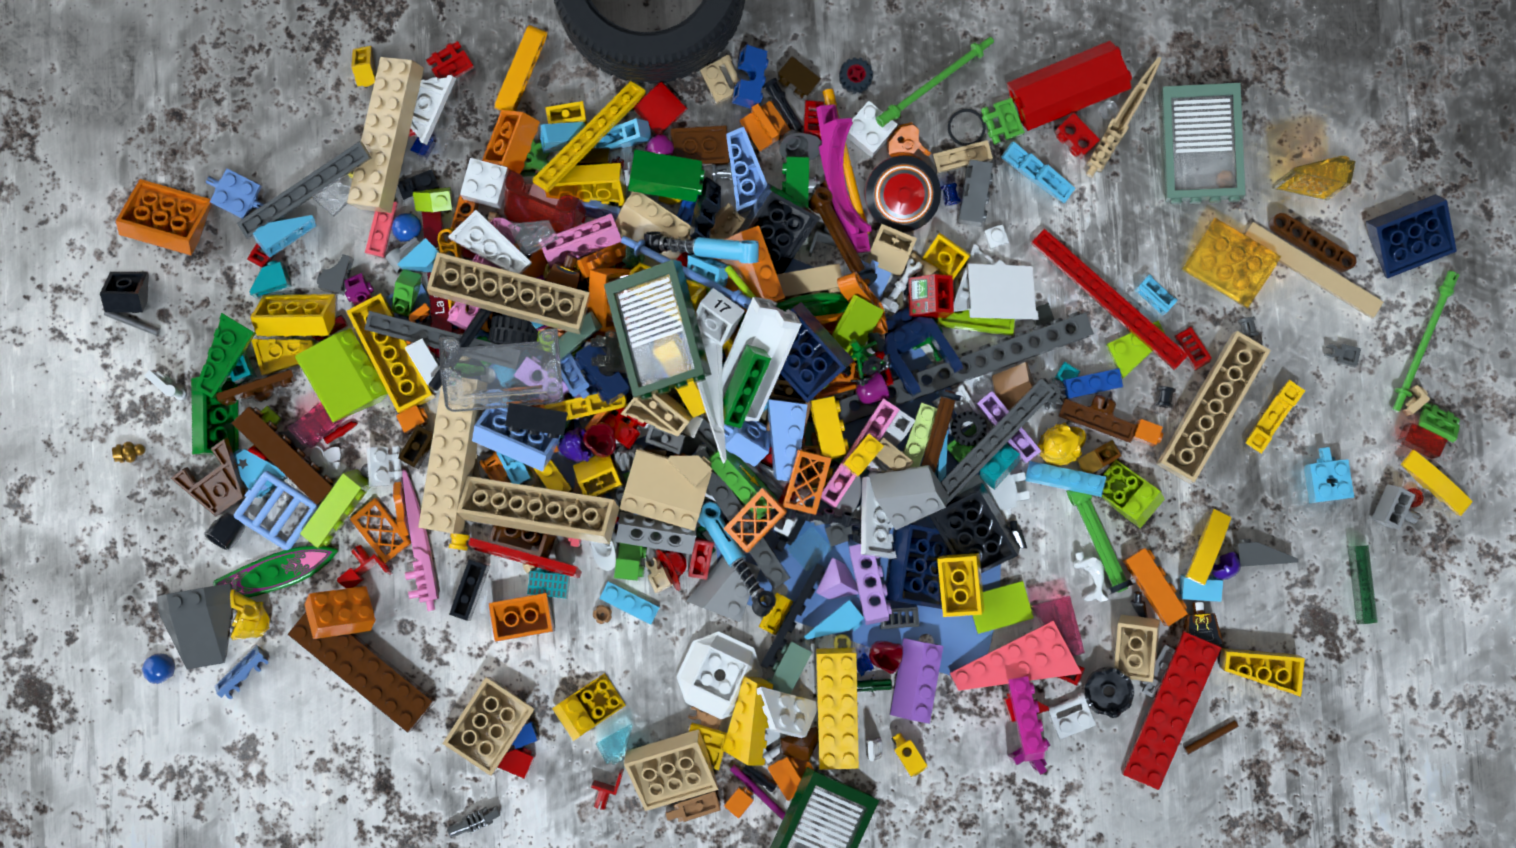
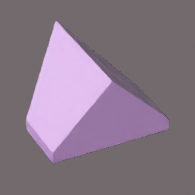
[816,558,859,599]

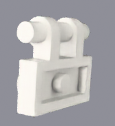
[367,446,403,487]

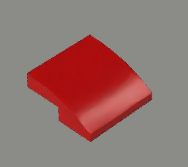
[633,82,688,135]

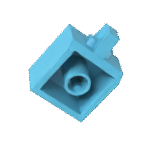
[1304,447,1354,504]

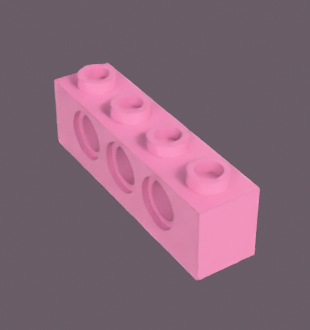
[539,213,621,268]

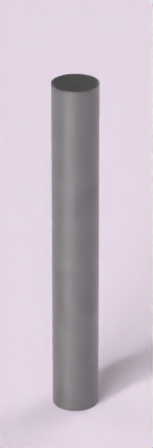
[104,312,160,336]

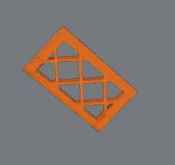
[783,449,832,515]
[723,487,787,553]
[350,498,411,564]

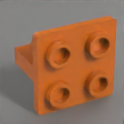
[740,101,790,152]
[768,756,814,801]

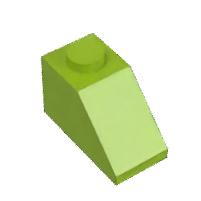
[413,187,454,212]

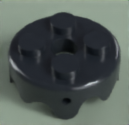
[1084,667,1135,718]

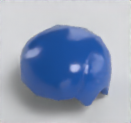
[391,213,421,242]
[142,653,175,684]

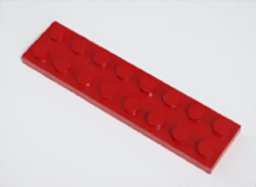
[1122,631,1221,790]

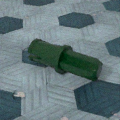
[857,678,892,693]

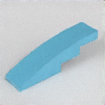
[1001,142,1076,203]

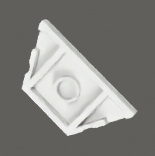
[410,75,456,145]
[954,244,995,312]
[757,687,817,738]

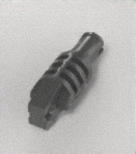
[447,806,501,838]

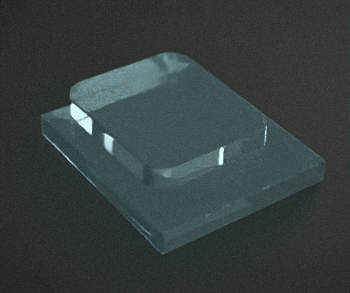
[787,526,833,572]

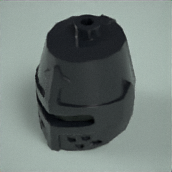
[204,512,246,551]

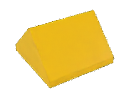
[922,233,971,280]

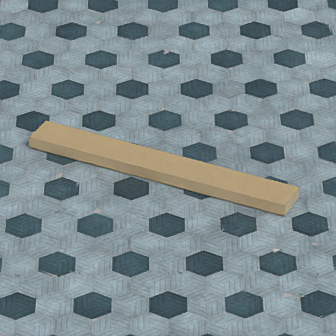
[1242,222,1384,319]

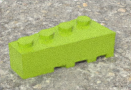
[300,469,371,548]

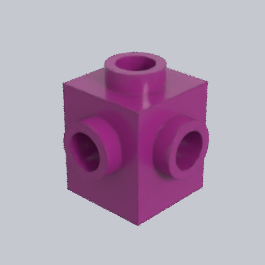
[344,273,374,306]

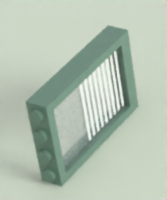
[1161,83,1246,205]

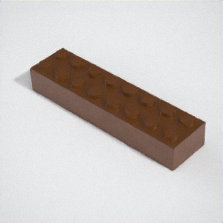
[287,612,437,733]

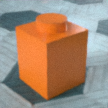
[396,405,428,434]
[1133,419,1164,446]
[724,786,754,819]

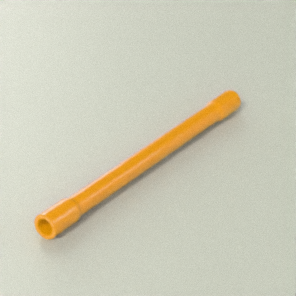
[822,88,870,234]

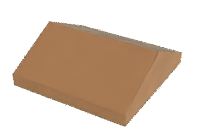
[992,362,1035,410]

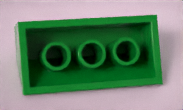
[191,377,239,455]

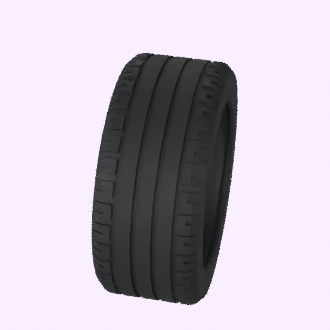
[554,0,745,84]

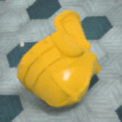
[1037,422,1086,467]
[230,589,270,640]

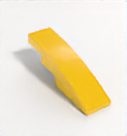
[544,394,627,420]
[1401,450,1473,516]
[1185,509,1232,585]

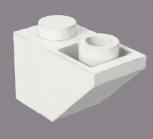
[879,410,916,447]

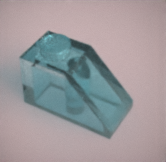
[596,723,633,765]

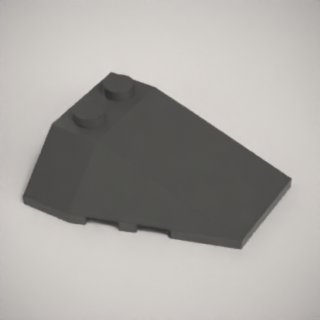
[157,583,233,669]

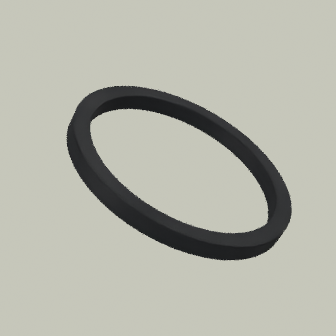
[948,109,986,146]

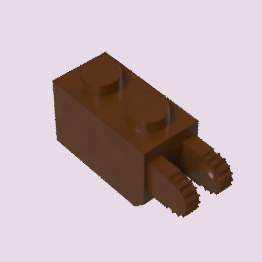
[800,433,822,489]

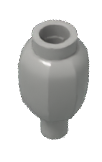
[555,536,575,565]

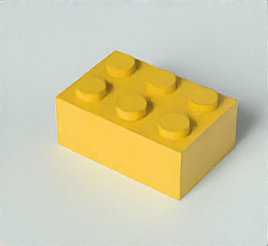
[810,396,849,460]
[937,553,985,617]

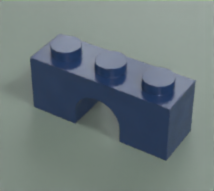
[575,341,630,405]

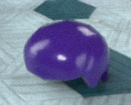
[1211,552,1241,580]

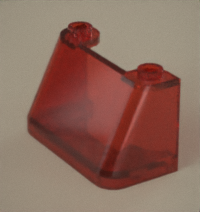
[504,170,586,237]

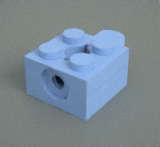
[724,421,770,467]

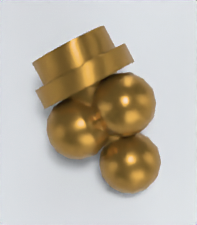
[112,441,145,463]

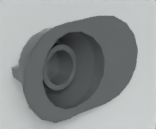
[779,130,822,161]

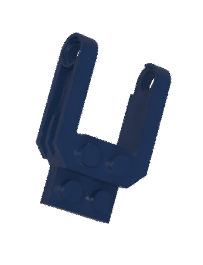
[883,307,963,397]

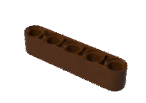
[1268,213,1357,272]

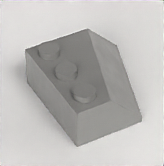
[869,465,949,530]
[686,557,760,622]

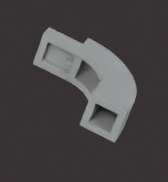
[810,476,861,527]

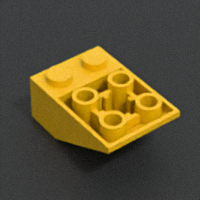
[552,673,626,741]

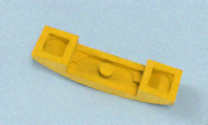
[1245,380,1305,454]

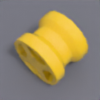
[448,533,470,551]

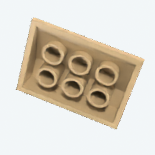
[615,192,694,267]
[620,448,712,531]
[442,677,535,776]
[624,729,718,811]

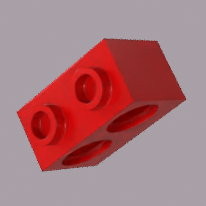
[1055,113,1100,159]

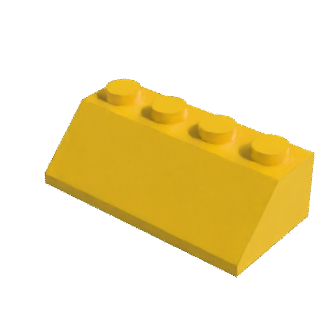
[250,294,336,337]

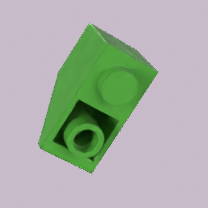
[391,269,422,317]

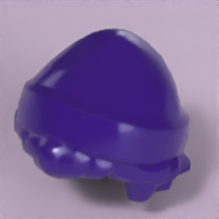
[559,427,591,462]

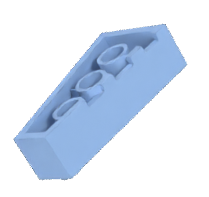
[726,127,767,214]
[766,398,807,482]

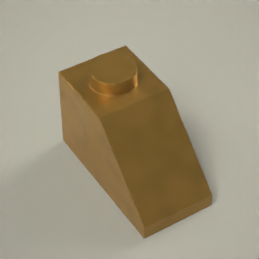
[1077,439,1122,474]

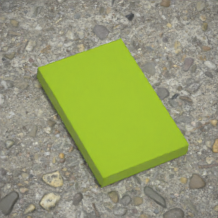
[832,294,884,361]
[972,581,1034,634]

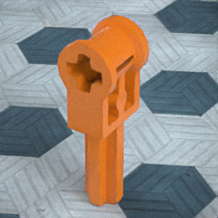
[479,451,511,483]

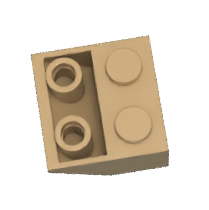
[866,224,917,277]

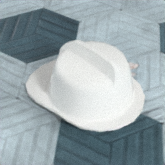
[590,531,619,571]

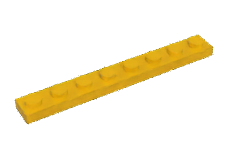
[533,81,646,192]

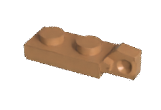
[665,791,721,822]

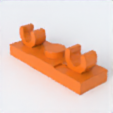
[576,242,631,279]

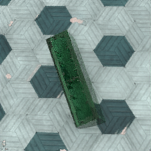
[1347,545,1378,624]

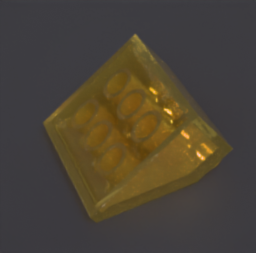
[1272,156,1356,201]
[1181,218,1281,308]

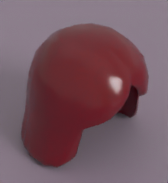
[583,422,616,458]
[869,641,903,674]

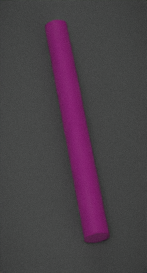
[730,764,786,820]

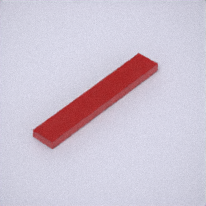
[468,538,582,578]

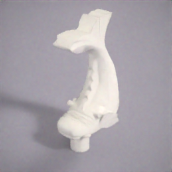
[1073,551,1109,602]

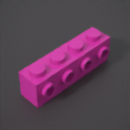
[1008,676,1048,762]

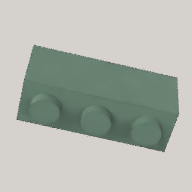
[766,641,812,694]

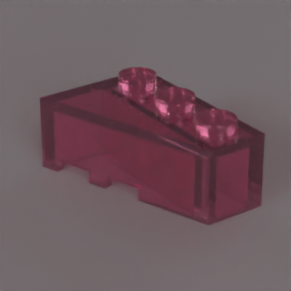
[288,403,347,448]
[1030,596,1085,656]

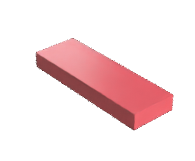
[365,202,398,258]

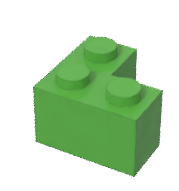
[614,543,647,581]

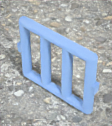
[234,471,320,550]

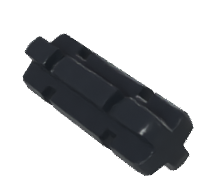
[742,764,777,792]

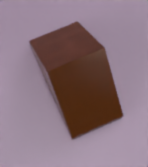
[781,727,818,762]

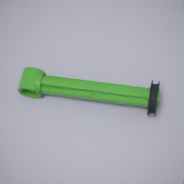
[1066,490,1135,595]

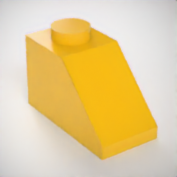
[351,46,376,87]

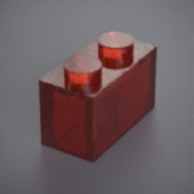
[1397,423,1447,459]

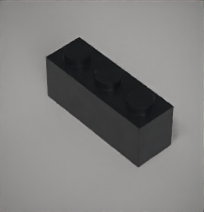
[505,403,568,439]
[449,559,490,621]

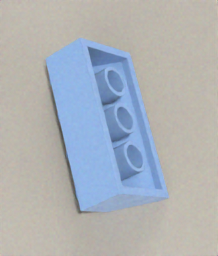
[472,401,561,471]

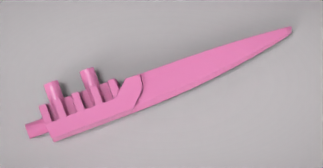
[402,469,439,611]

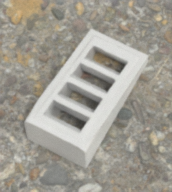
[866,738,882,761]

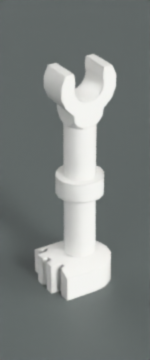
[881,259,923,313]

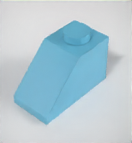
[397,238,438,272]

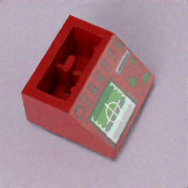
[908,274,954,318]

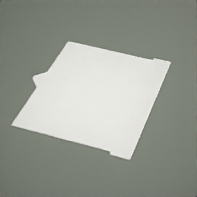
[968,260,1038,320]

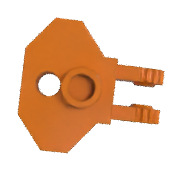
[887,122,931,160]

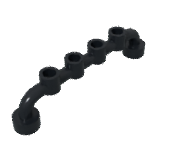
[759,506,861,544]

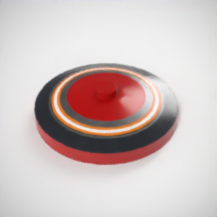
[865,155,941,232]

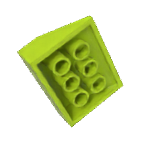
[295,328,388,423]

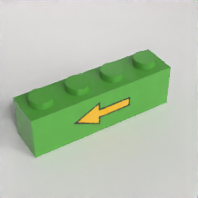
[708,450,778,519]

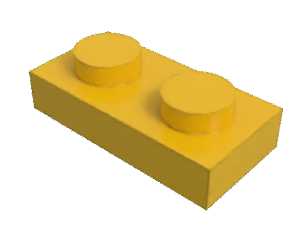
[758,593,794,635]

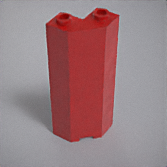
[1007,41,1132,131]

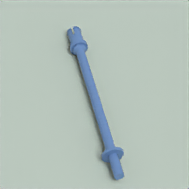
[621,236,752,310]

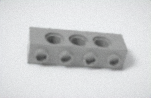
[615,512,697,554]

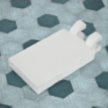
[955,472,1030,511]

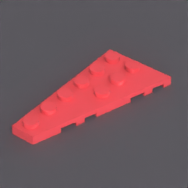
[950,620,1082,691]

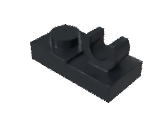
[398,169,440,201]

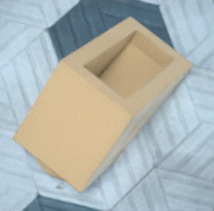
[667,456,712,488]

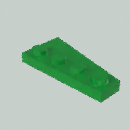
[196,313,256,399]

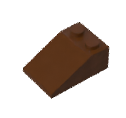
[488,525,556,559]

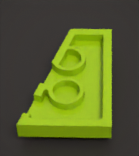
[1106,320,1166,379]

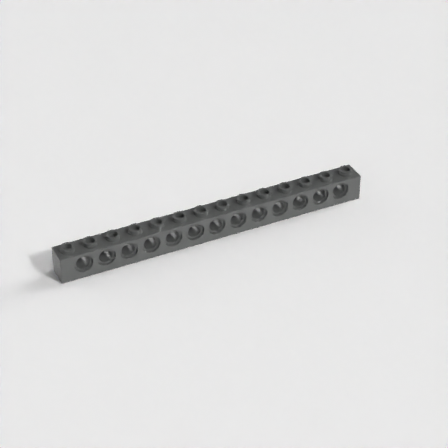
[836,311,1094,425]

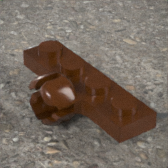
[216,370,297,405]
[1058,395,1138,443]

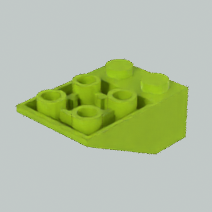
[1101,460,1165,528]

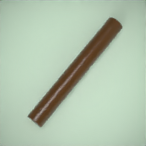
[1184,720,1239,755]

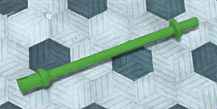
[875,37,994,128]
[1392,271,1460,412]

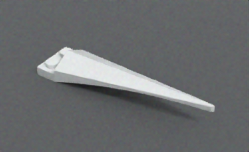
[681,322,726,464]

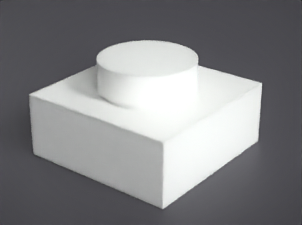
[984,224,1009,249]

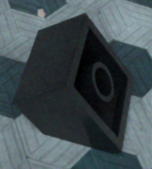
[100,272,149,313]

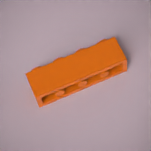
[1122,548,1188,626]

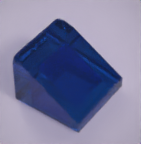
[410,137,436,160]

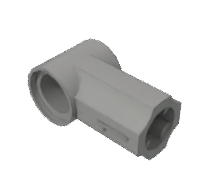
[385,237,420,273]

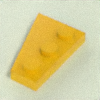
[252,339,314,376]

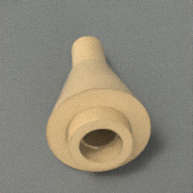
[909,252,940,276]

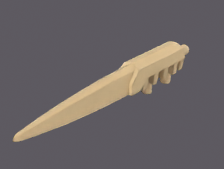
[1086,57,1161,178]

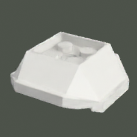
[676,632,763,719]

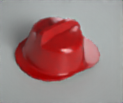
[656,550,687,591]

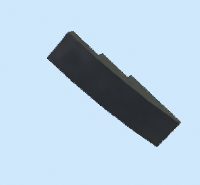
[690,177,721,239]

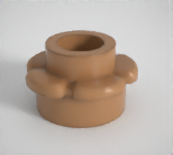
[593,605,612,624]

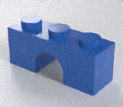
[732,45,769,109]

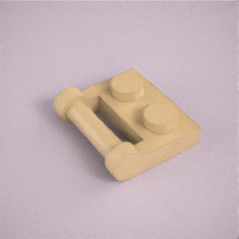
[700,55,740,104]

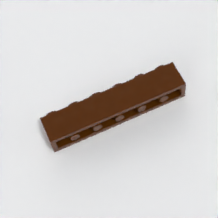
[232,406,334,505]

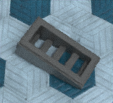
[880,607,919,629]

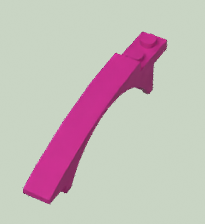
[816,105,872,253]

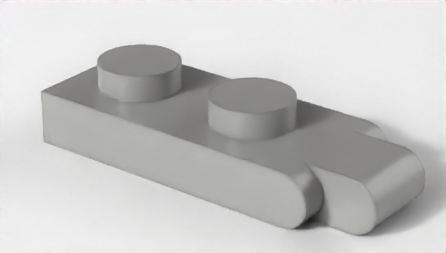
[1142,644,1175,698]

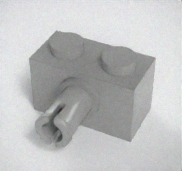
[1372,484,1420,530]

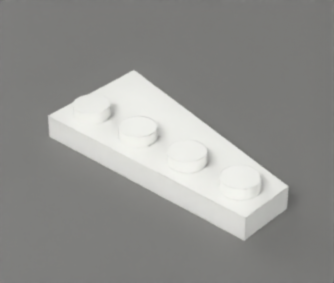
[448,210,532,274]
[861,477,896,559]

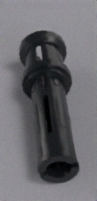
[762,78,804,131]

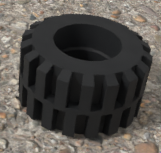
[488,315,539,350]

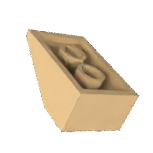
[1115,614,1160,682]

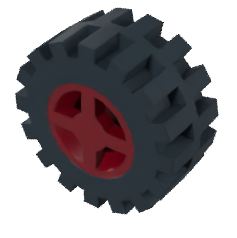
[839,57,873,94]

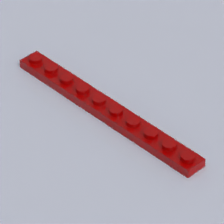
[1031,228,1188,371]

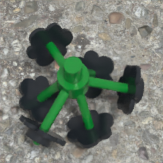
[841,332,891,386]

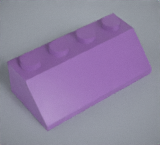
[890,638,944,724]

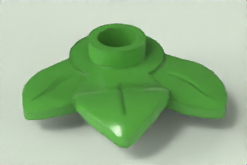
[523,139,550,171]

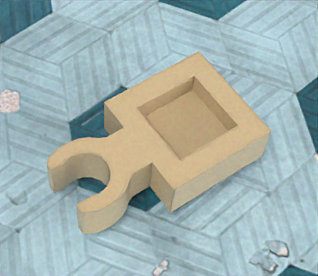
[645,557,674,593]

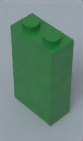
[628,150,705,202]

